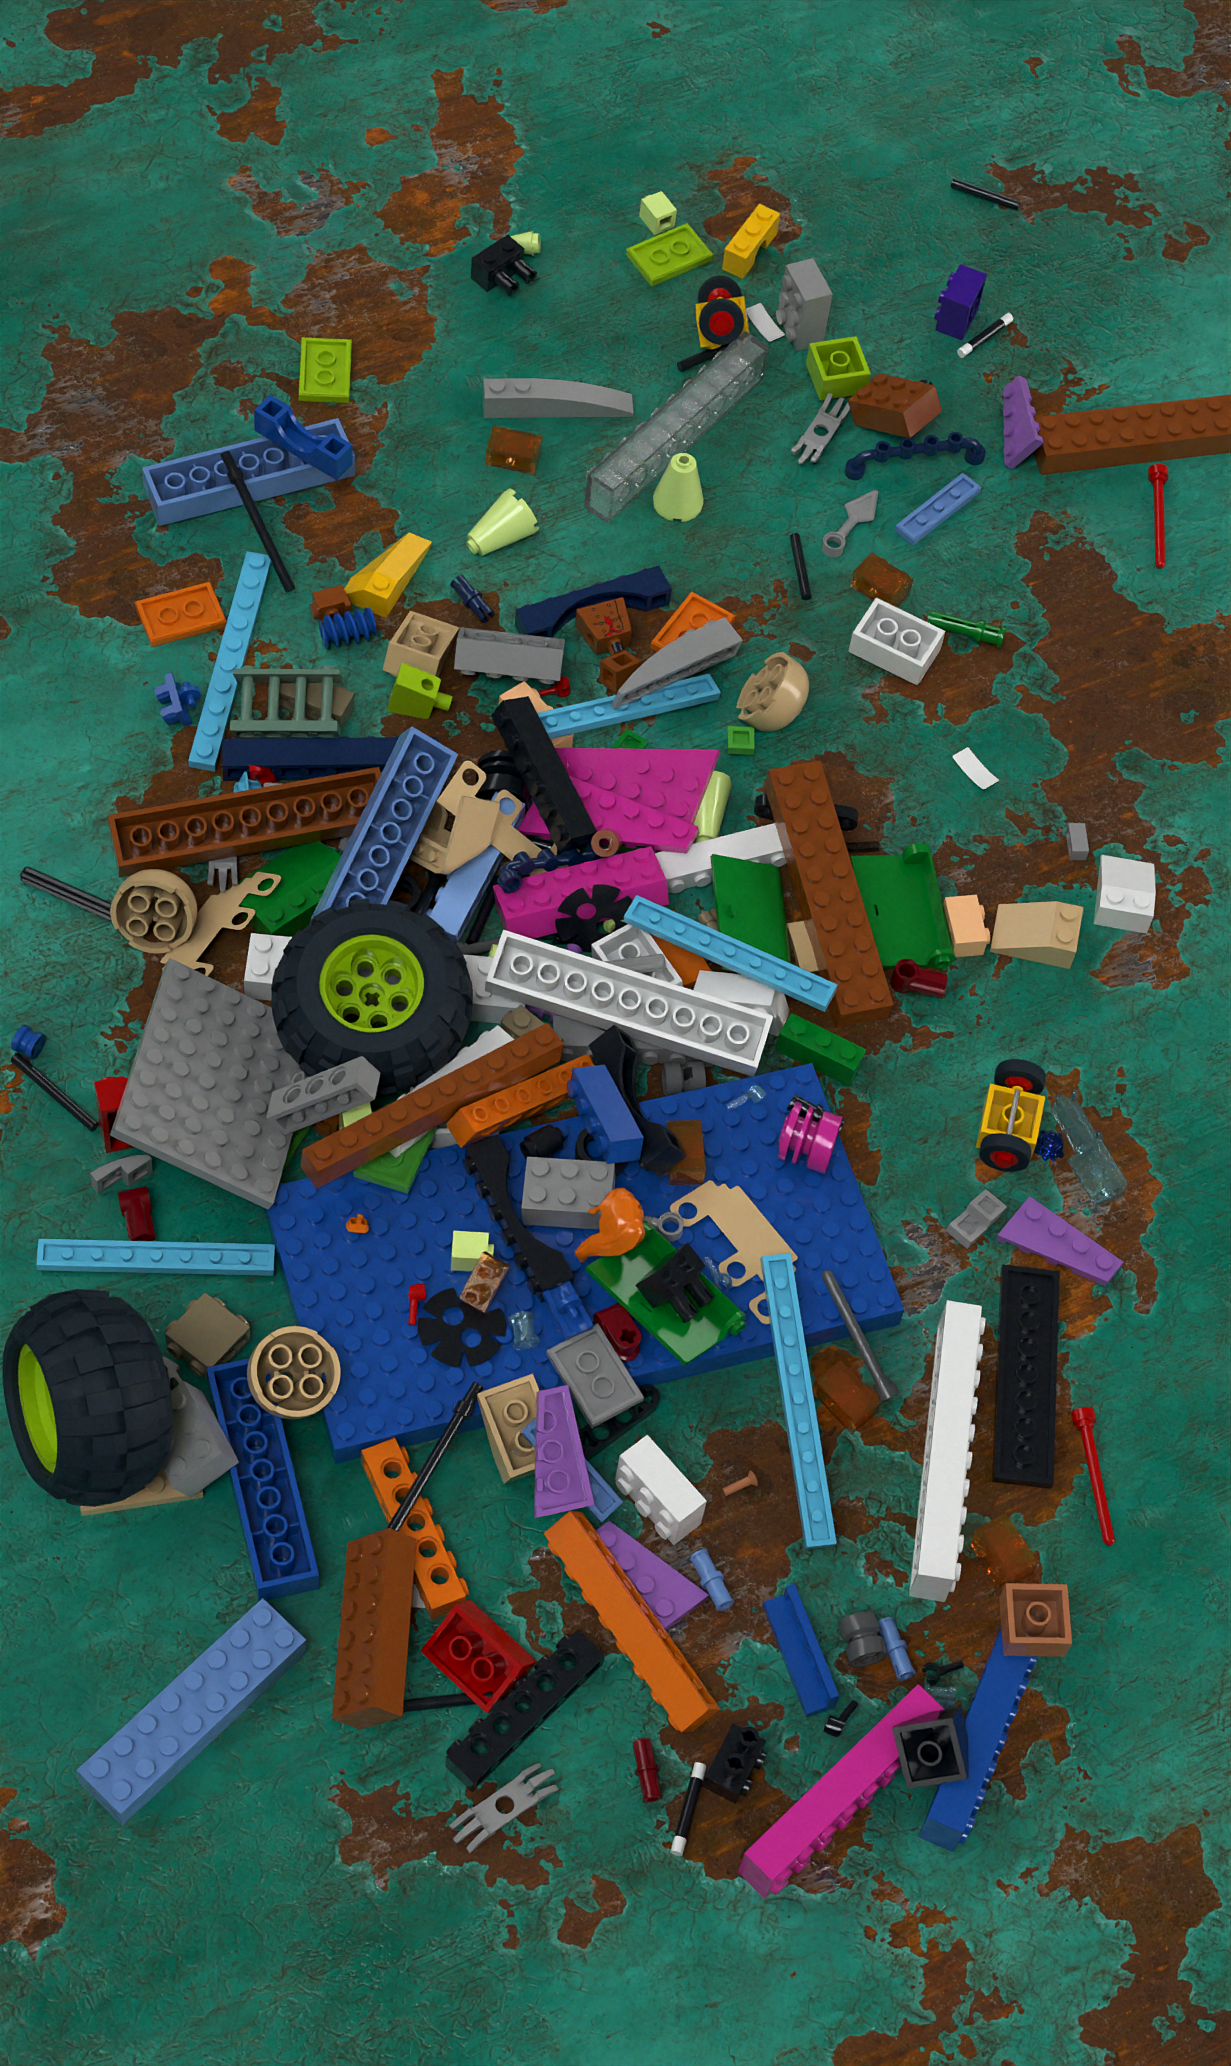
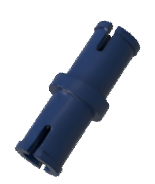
[450,575,495,623]

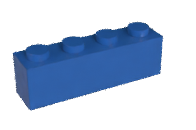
[567,1065,644,1164]

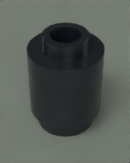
[520,1124,564,1160]

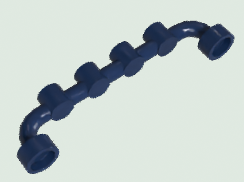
[844,432,986,480]
[497,844,625,894]

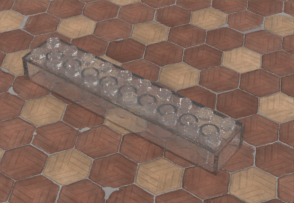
[584,331,769,524]

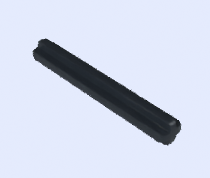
[20,866,112,921]

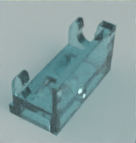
[1051,1090,1104,1156]
[1068,1137,1127,1207]

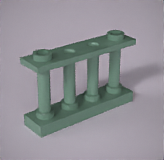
[230,665,343,739]

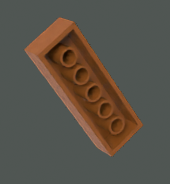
[332,1528,416,1730]

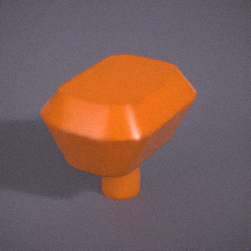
[346,1214,369,1234]

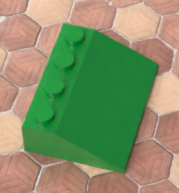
[227,841,341,937]

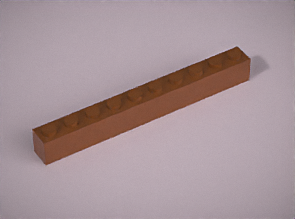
[301,1022,564,1189]

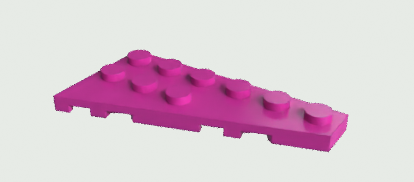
[555,748,721,824]
[517,776,699,853]

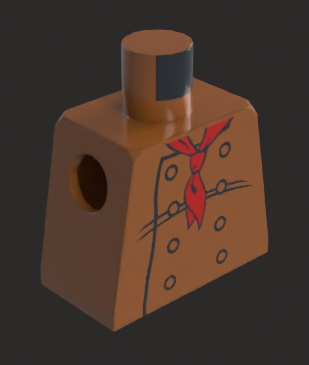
[575,597,632,656]

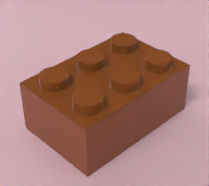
[848,374,942,438]

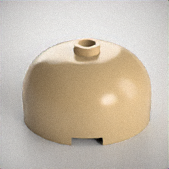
[736,652,809,732]
[110,869,197,953]
[247,1326,341,1419]

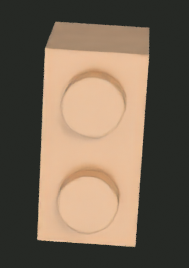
[943,895,990,957]

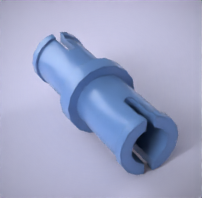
[690,1549,734,1611]
[878,1617,916,1681]

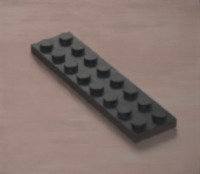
[992,1264,1060,1489]

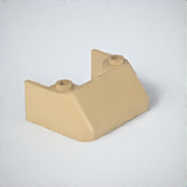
[409,792,500,875]

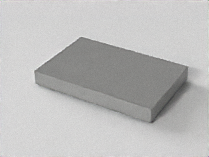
[546,1324,644,1428]

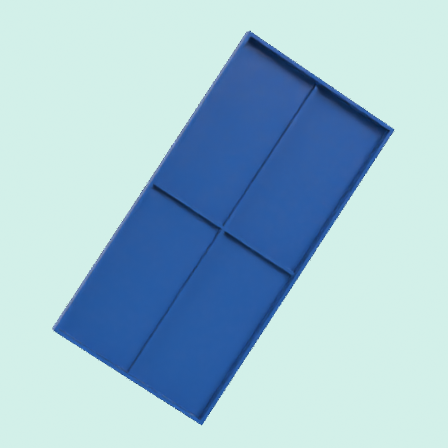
[263,1063,904,1464]

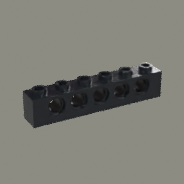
[445,1629,605,1792]

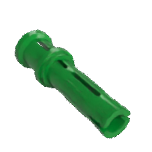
[927,610,1006,649]

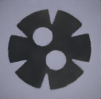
[555,884,633,952]
[418,1287,506,1367]

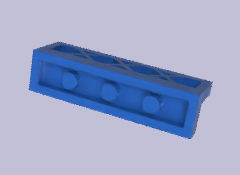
[762,1584,839,1717]

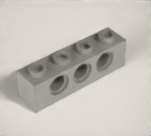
[266,1056,380,1135]

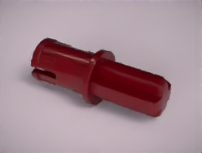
[633,1738,662,1803]

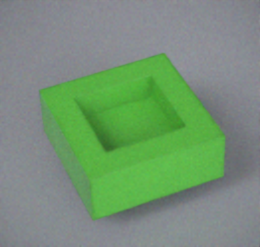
[727,726,755,755]

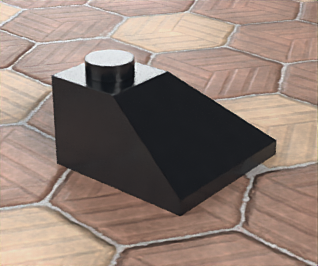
[892,1707,969,1789]

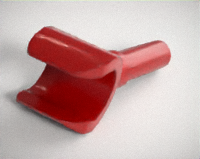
[537,676,570,697]
[408,1284,426,1326]

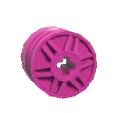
[778,1102,843,1174]

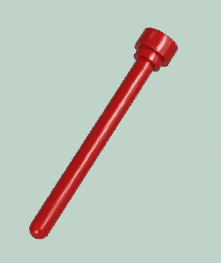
[1148,464,1168,569]
[1071,1407,1115,1546]

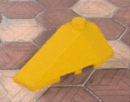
[344,532,432,618]

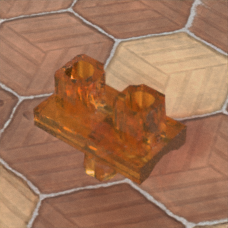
[459,1251,510,1313]

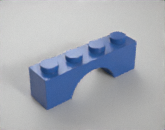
[254,395,353,480]

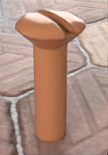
[722,1470,758,1496]

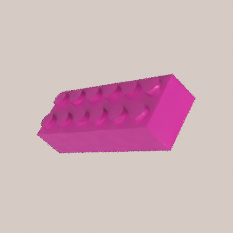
[493,846,669,939]

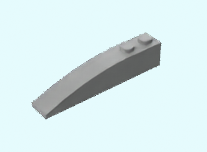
[482,378,634,418]
[611,617,743,710]

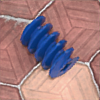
[319,607,377,649]

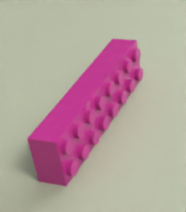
[738,1684,945,1899]

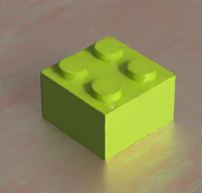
[806,336,871,401]

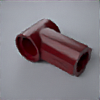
[890,958,948,999]
[118,1186,155,1241]

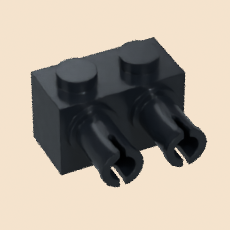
[471,235,537,296]
[635,1243,715,1323]
[702,1723,768,1804]

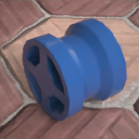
[11,1024,46,1060]

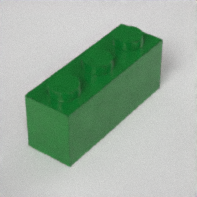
[775,1013,866,1087]

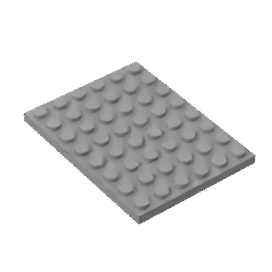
[110,958,303,1209]

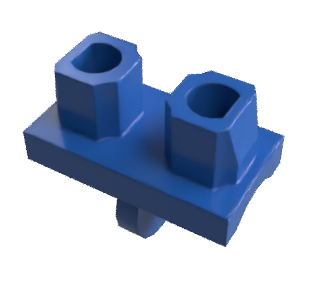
[154,672,201,726]
[542,1281,593,1340]

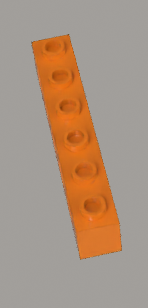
[446,1054,595,1148]
[361,1438,469,1620]

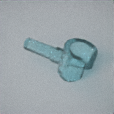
[726,1085,766,1110]
[703,1257,732,1291]

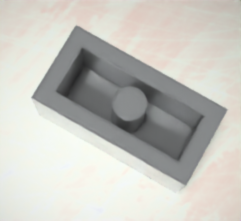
[1065,823,1089,860]

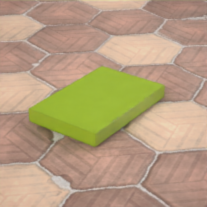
[626,223,713,287]
[299,337,352,403]

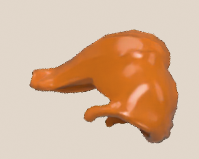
[574,1188,645,1263]

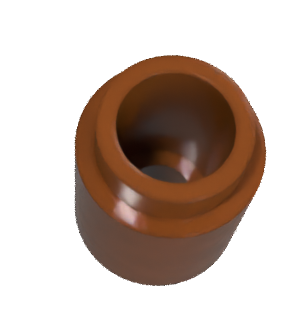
[591,829,622,857]

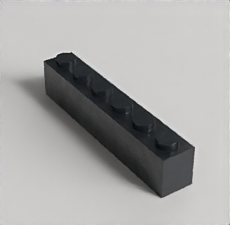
[491,696,597,852]

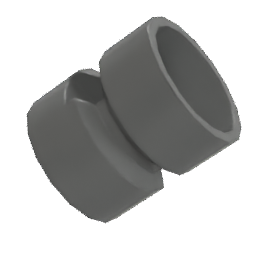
[661,1060,706,1097]
[838,1611,888,1667]

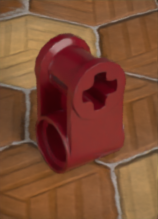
[593,1303,641,1362]

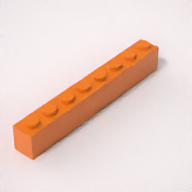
[543,1511,720,1732]

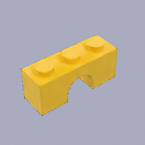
[722,204,780,279]

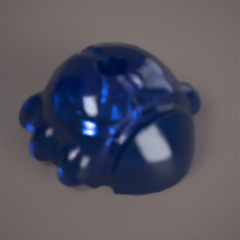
[1034,1130,1064,1161]

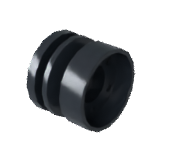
[475,750,530,813]

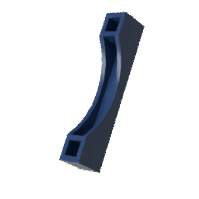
[515,566,672,638]

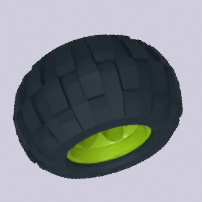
[271,898,473,1098]
[2,1289,173,1507]

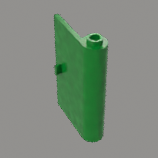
[850,843,956,969]
[710,854,791,971]
[585,1220,747,1366]

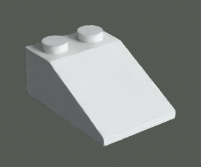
[1093,855,1156,934]

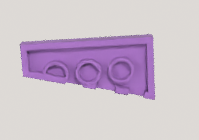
[1003,376,1044,469]
[996,1196,1123,1287]
[534,1385,595,1518]
[596,1521,709,1630]

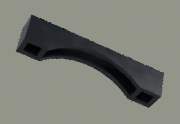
[589,1025,687,1177]
[462,1134,575,1303]

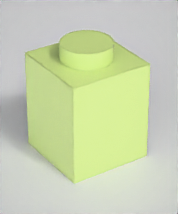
[639,191,677,235]
[451,1231,494,1272]

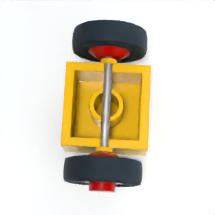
[695,275,750,349]
[975,1059,1046,1172]

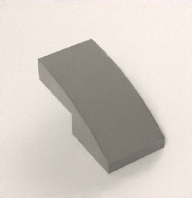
[90,1154,153,1195]
[946,1189,1007,1249]

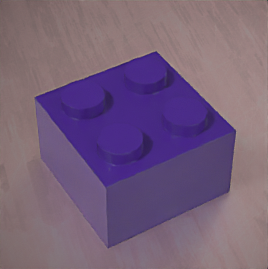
[934,264,987,340]

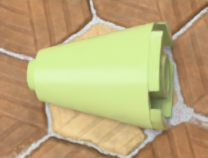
[653,453,704,522]
[466,488,539,556]
[693,771,732,843]

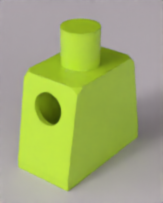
[387,663,453,719]

